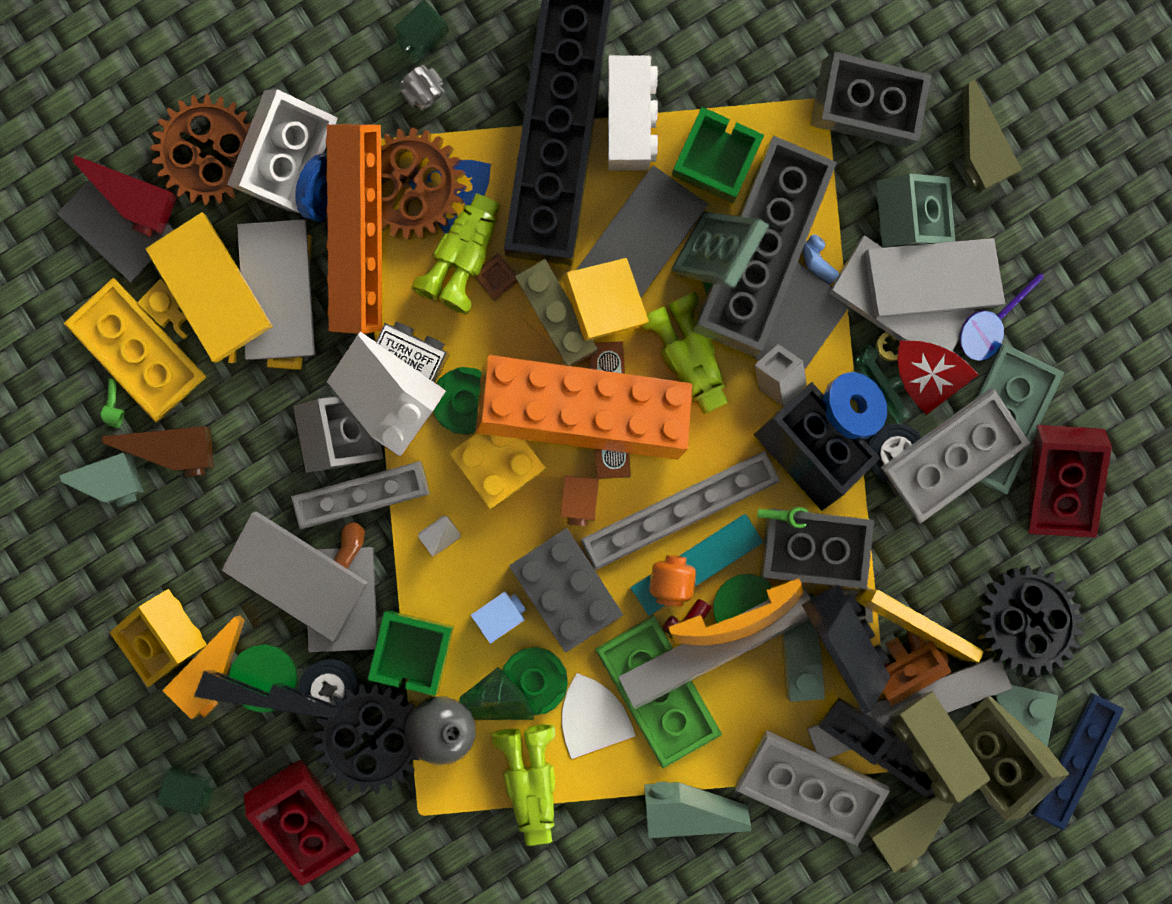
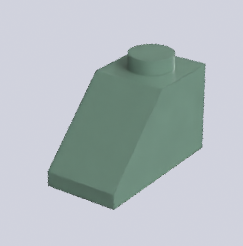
[59,453,144,507]

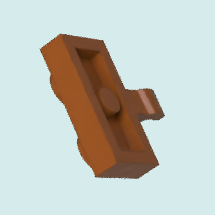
[882,637,951,707]

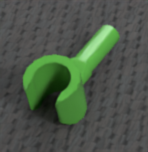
[101,379,124,428]
[757,507,808,528]

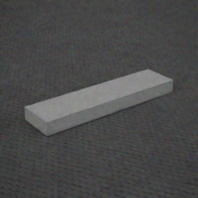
[291,461,430,529]

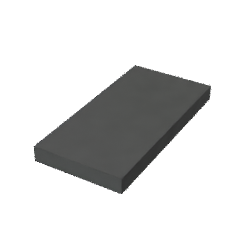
[576,165,708,297]

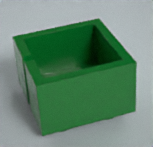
[672,107,764,204]
[368,610,454,696]

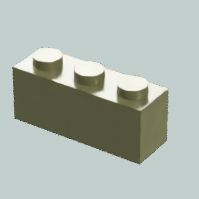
[515,259,598,367]
[889,691,991,804]

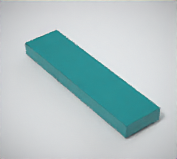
[630,514,764,616]

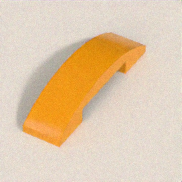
[668,578,804,646]

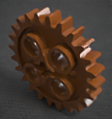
[151,94,251,206]
[381,128,467,240]

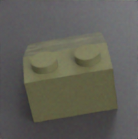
[956,696,1070,821]

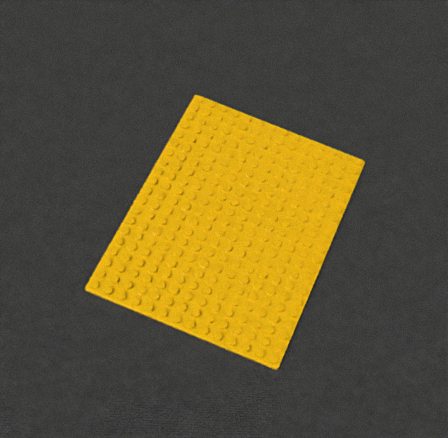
[374,98,889,816]

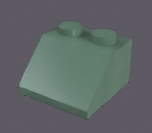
[876,174,956,248]

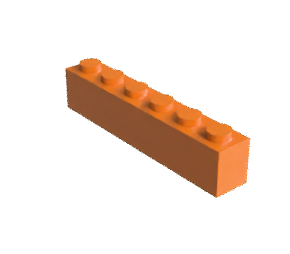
[326,124,382,334]

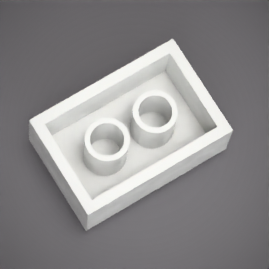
[608,56,658,171]
[227,90,338,213]

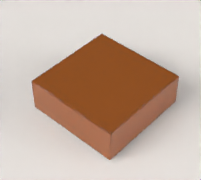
[474,253,518,302]

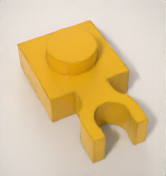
[137,279,188,339]

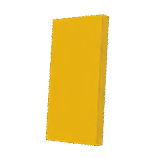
[145,212,273,363]
[64,278,207,423]

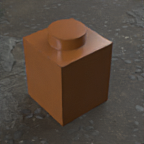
[560,476,599,526]

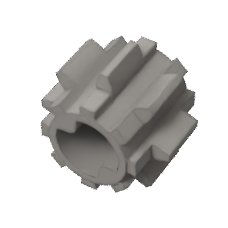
[400,65,445,111]

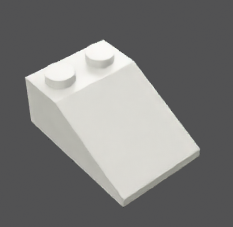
[327,332,446,456]

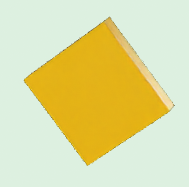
[562,258,649,341]

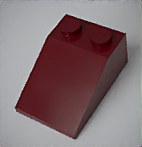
[1028,425,1112,538]
[244,759,360,886]

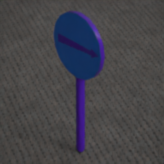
[959,274,1044,361]

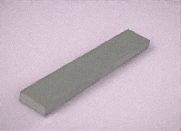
[581,451,780,570]
[619,583,811,709]
[807,657,1012,758]

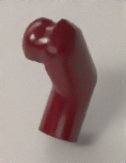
[662,599,711,639]

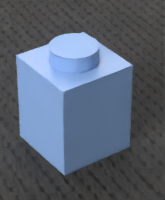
[471,591,527,644]

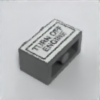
[376,321,449,384]

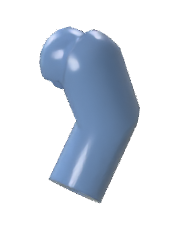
[802,234,839,285]

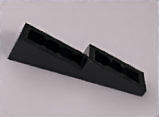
[194,670,343,719]
[818,697,934,800]

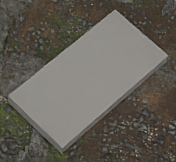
[237,220,315,360]
[829,235,975,351]
[864,238,1005,318]
[881,388,1030,524]
[222,511,369,642]
[735,730,890,846]

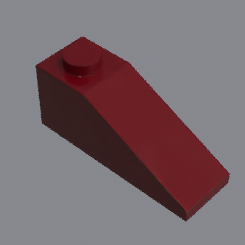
[73,155,177,237]

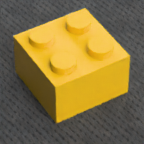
[449,433,546,509]

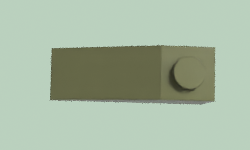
[963,79,1022,193]
[868,794,954,873]

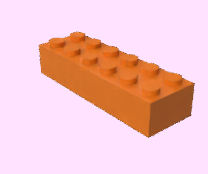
[476,355,692,460]

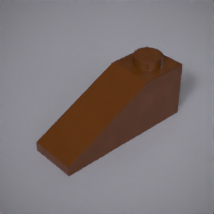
[102,426,214,477]

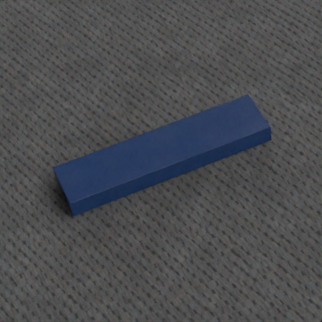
[1031,693,1124,831]

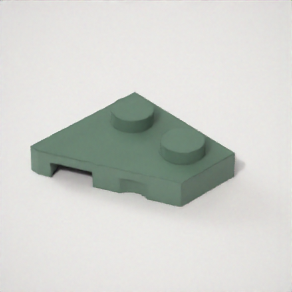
[995,684,1058,746]

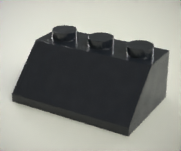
[753,382,880,511]
[802,584,890,714]

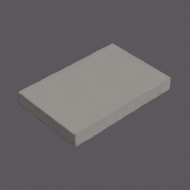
[308,547,377,652]

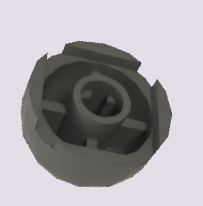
[405,696,476,765]

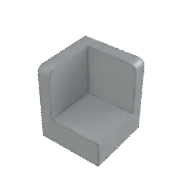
[754,344,807,407]

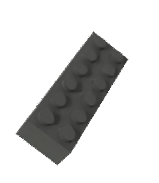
[692,136,837,357]

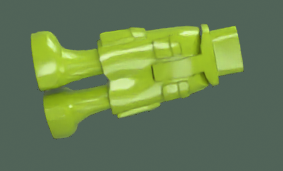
[411,193,500,315]
[641,292,728,414]
[492,724,556,846]

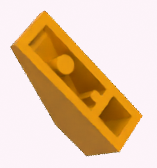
[162,615,245,720]

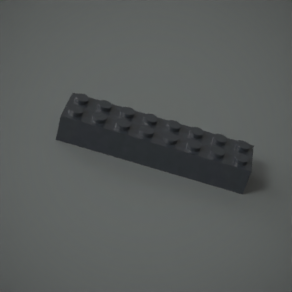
[504,0,612,266]

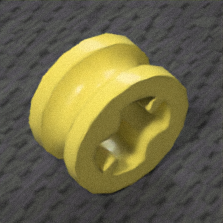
[875,332,900,362]

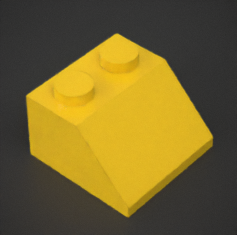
[109,589,207,687]

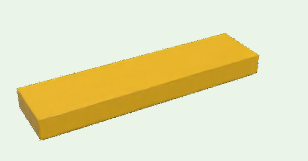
[855,589,984,663]

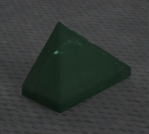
[459,667,535,720]

